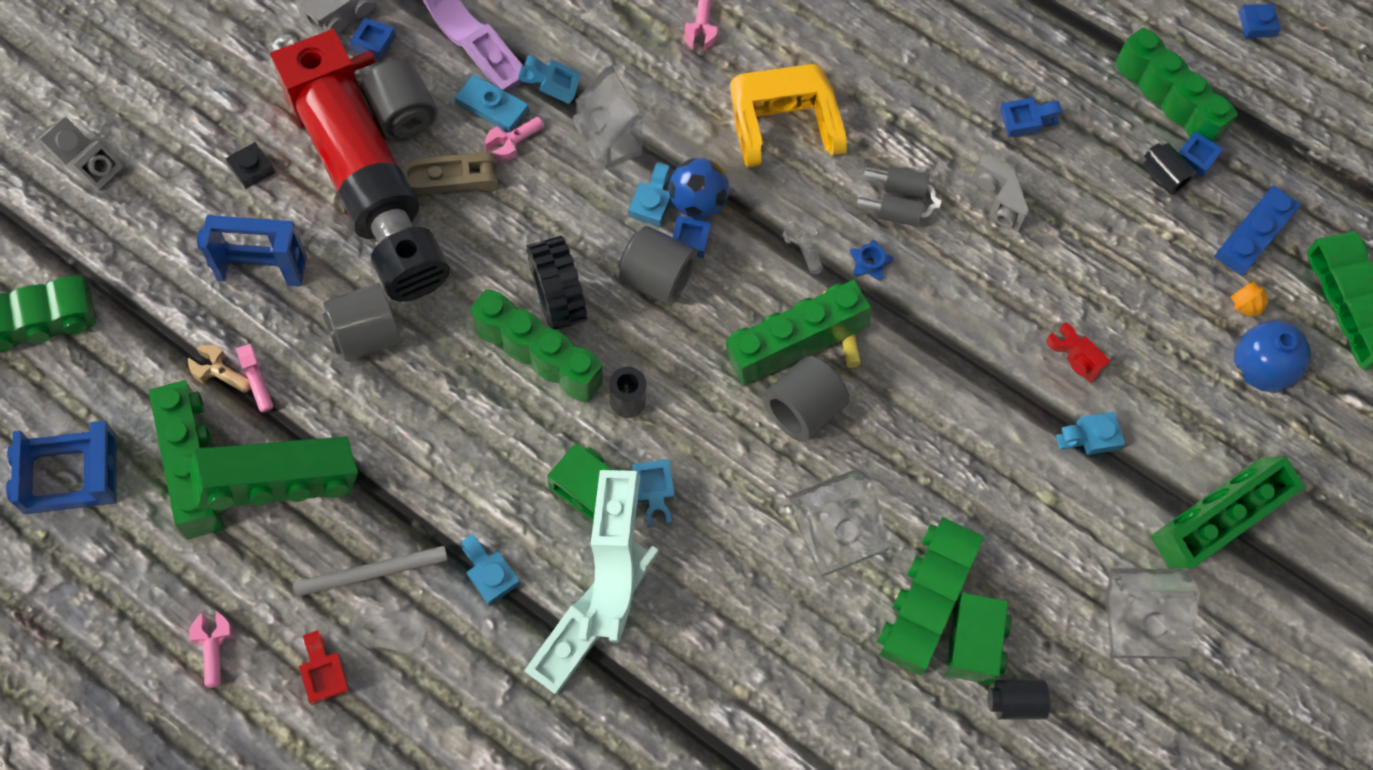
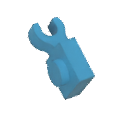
[518,56,581,104]
[628,162,671,227]
[1056,412,1125,455]
[460,534,520,606]

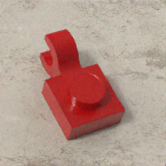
[1046,322,1111,383]
[299,631,350,705]

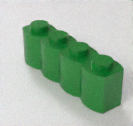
[1115,28,1237,143]
[1307,231,1373,370]
[0,275,97,353]
[470,290,603,402]
[877,517,984,676]

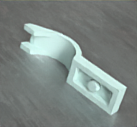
[579,470,641,643]
[524,540,659,695]

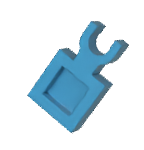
[632,459,674,528]

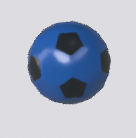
[669,158,730,219]

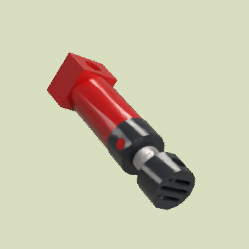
[270,28,450,302]

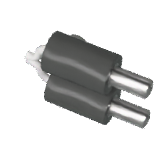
[857,166,941,227]

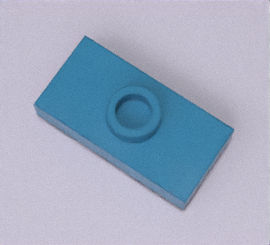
[454,74,529,132]

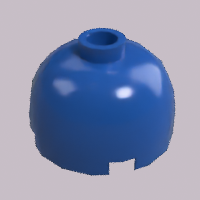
[1234,320,1311,393]

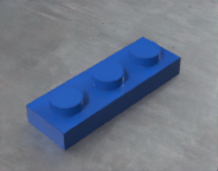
[1214,185,1302,276]

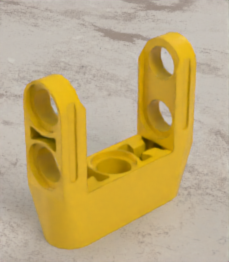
[730,64,847,168]

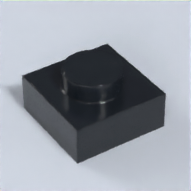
[225,142,275,189]

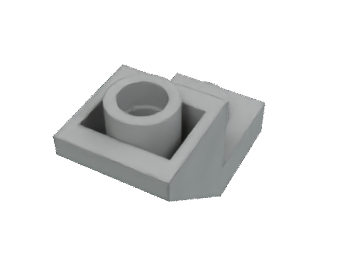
[37,116,124,190]
[971,154,1029,232]

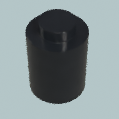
[1143,143,1197,195]
[609,367,646,418]
[987,680,1050,720]

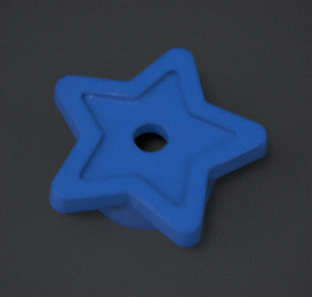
[850,240,894,281]

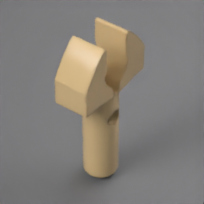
[188,345,251,393]

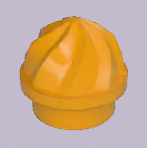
[1230,281,1268,316]

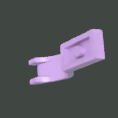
[423,0,523,92]

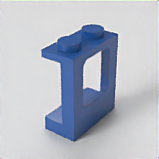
[197,215,307,287]
[6,421,117,515]

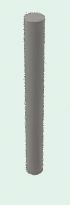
[293,546,448,597]

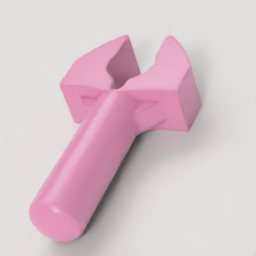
[684,0,718,50]
[485,117,544,162]
[236,344,274,412]
[189,611,233,688]

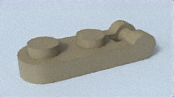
[401,152,499,195]

